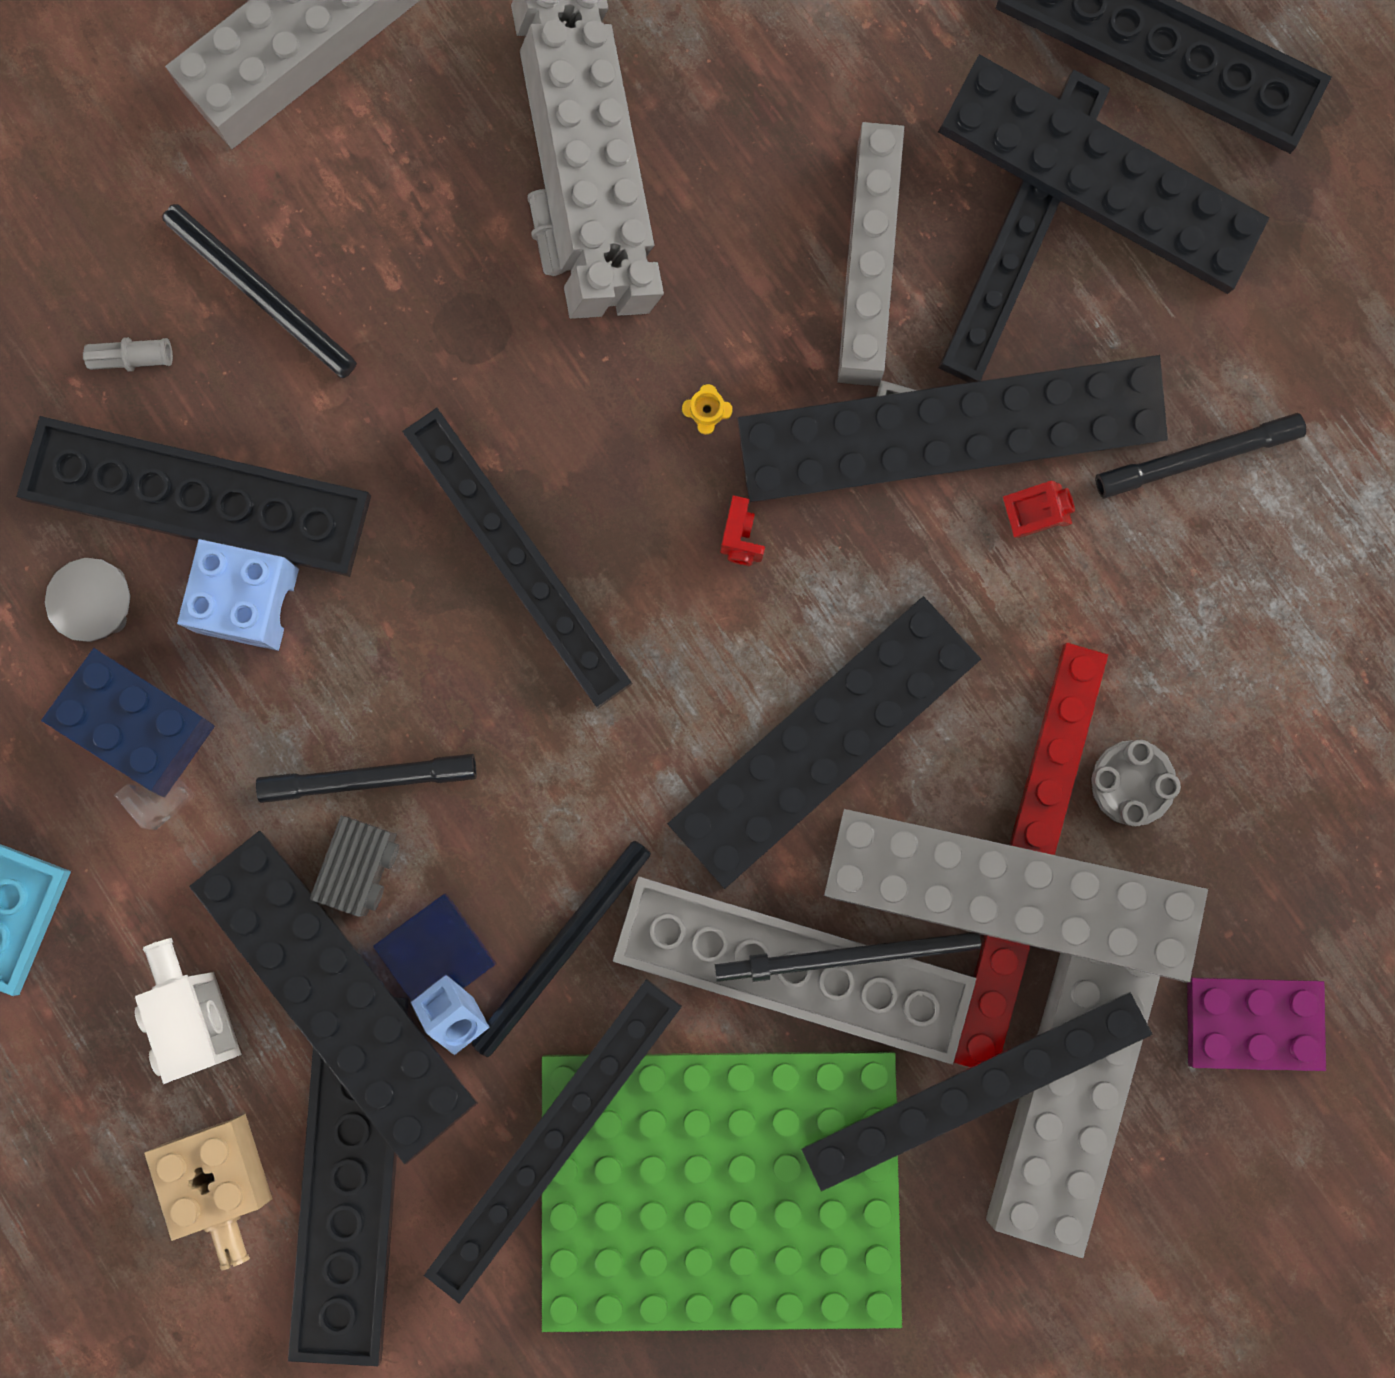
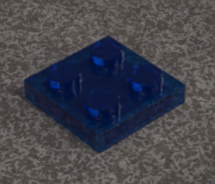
[373,894,497,1001]

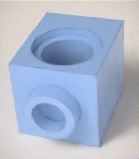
[411,975,490,1055]

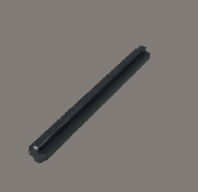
[162,204,357,378]
[472,841,651,1057]

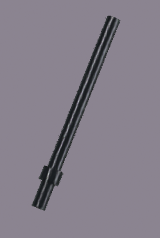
[714,932,981,982]

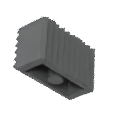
[310,815,399,917]

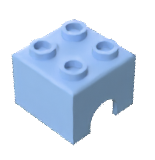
[177,539,299,651]

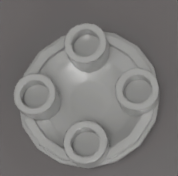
[45,558,131,642]
[1091,740,1181,826]

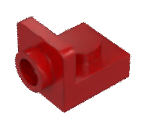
[1003,480,1075,538]
[720,495,765,566]

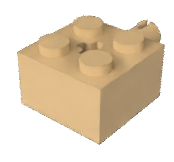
[144,1114,273,1270]

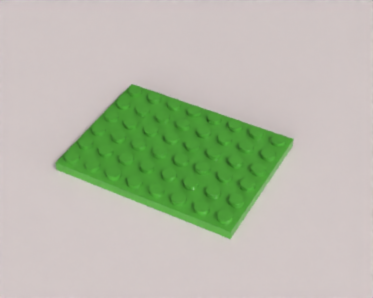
[542,1051,902,1332]

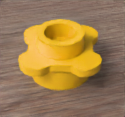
[682,384,732,435]

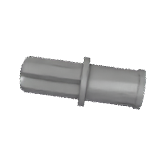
[527,189,567,276]
[83,337,173,372]

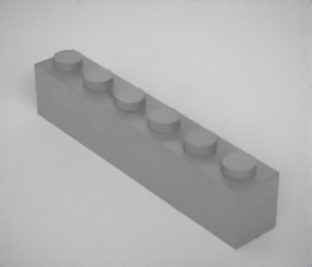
[837,122,904,386]

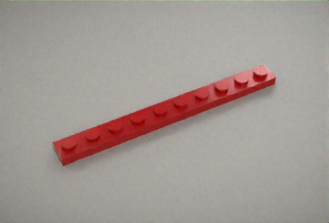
[953,643,1109,1067]

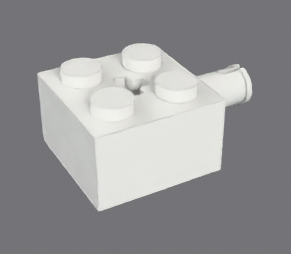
[135,938,242,1084]

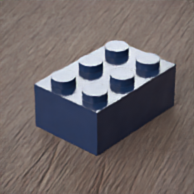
[41,648,215,798]

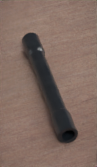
[1095,413,1306,499]
[256,754,477,803]

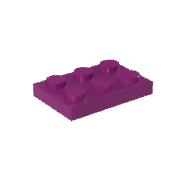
[1187,977,1326,1071]

